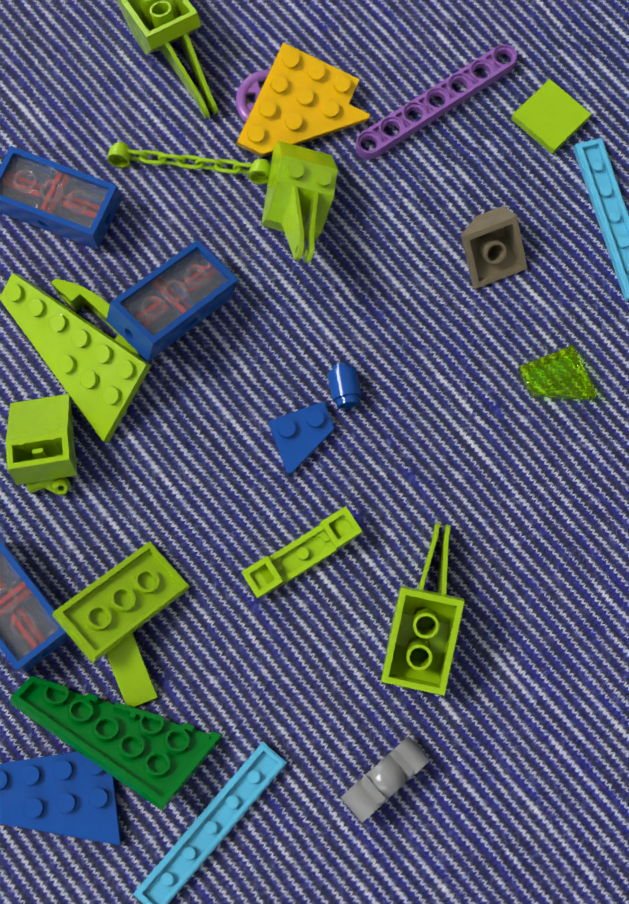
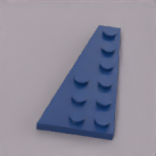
[0,751,122,845]

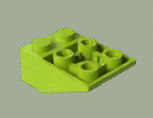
[6,394,77,485]

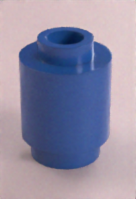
[327,363,362,409]

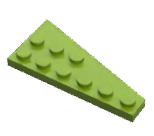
[0,273,152,442]

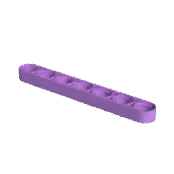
[356,44,517,160]

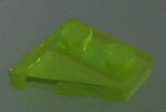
[518,345,598,400]

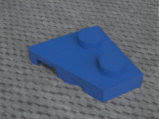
[268,401,334,476]

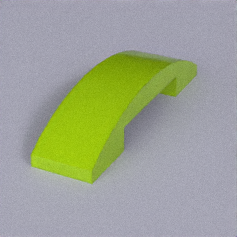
[51,279,140,357]
[241,506,363,599]
[106,633,158,708]

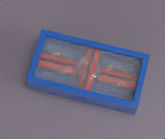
[0,146,122,250]
[106,240,239,362]
[0,538,70,674]

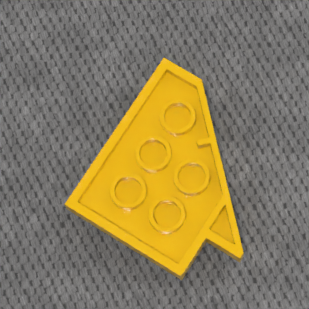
[236,42,370,157]

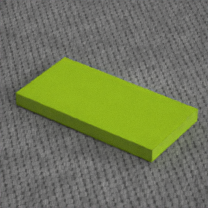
[52,541,190,663]

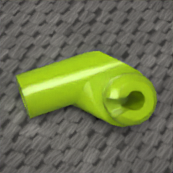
[26,477,71,496]

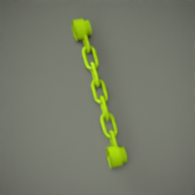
[107,142,270,185]

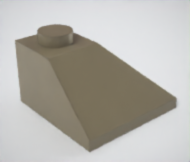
[461,206,528,289]

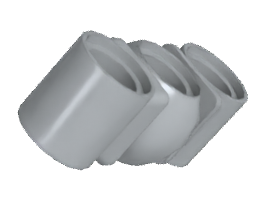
[340,736,430,823]

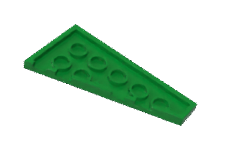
[10,676,222,811]

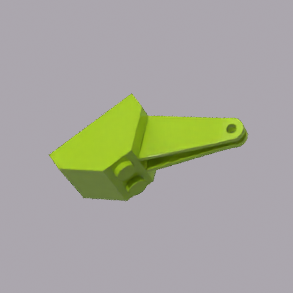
[116,0,219,119]
[261,141,338,263]
[381,522,465,696]

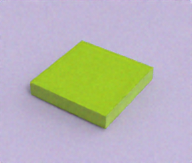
[511,79,592,155]

